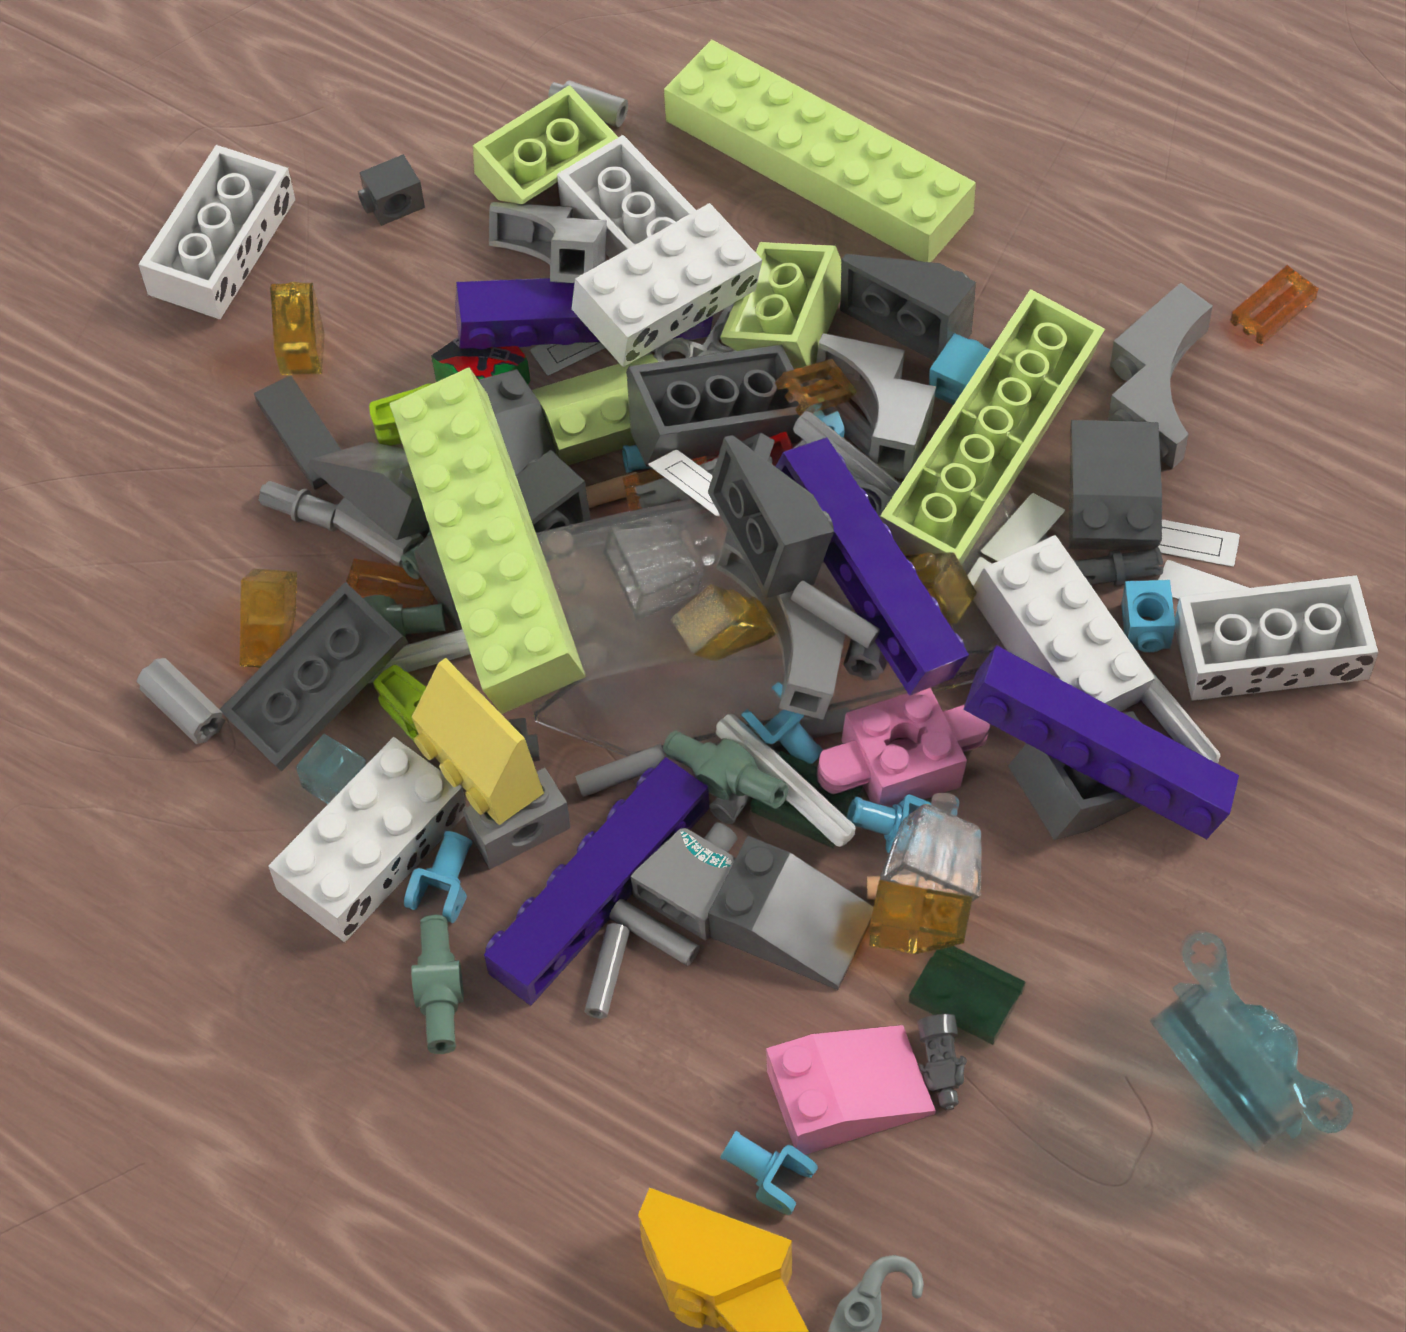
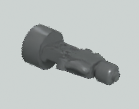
[917,1014,967,1110]

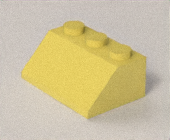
[412,658,544,825]

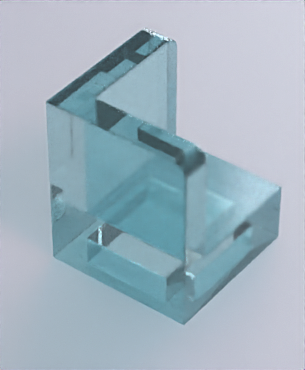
[296,733,366,804]

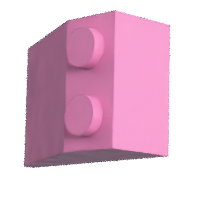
[766,1025,936,1155]

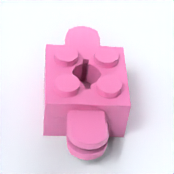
[817,688,990,807]

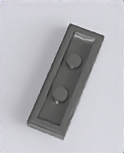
[254,375,341,490]

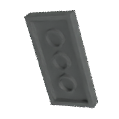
[219,582,408,771]

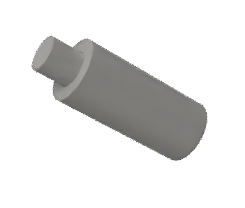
[548,80,628,127]

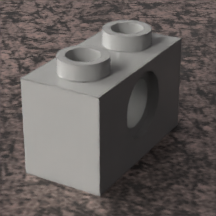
[463,768,571,869]

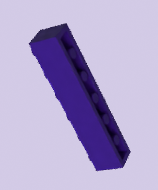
[455,278,713,349]
[775,437,969,696]
[963,645,1239,840]
[484,757,710,1006]

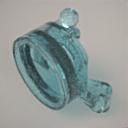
[1150,930,1353,1153]

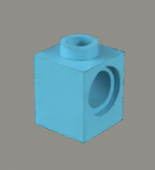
[929,333,990,405]
[1121,580,1175,652]

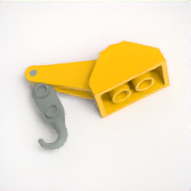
[638,1188,924,1332]

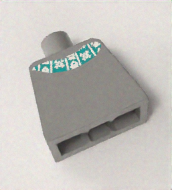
[631,822,738,941]

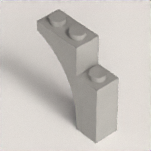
[489,202,607,283]
[1108,283,1213,469]
[816,333,936,479]
[716,529,851,720]

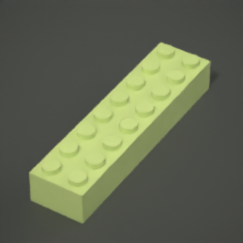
[664,40,976,262]
[880,289,1105,589]
[389,367,586,714]

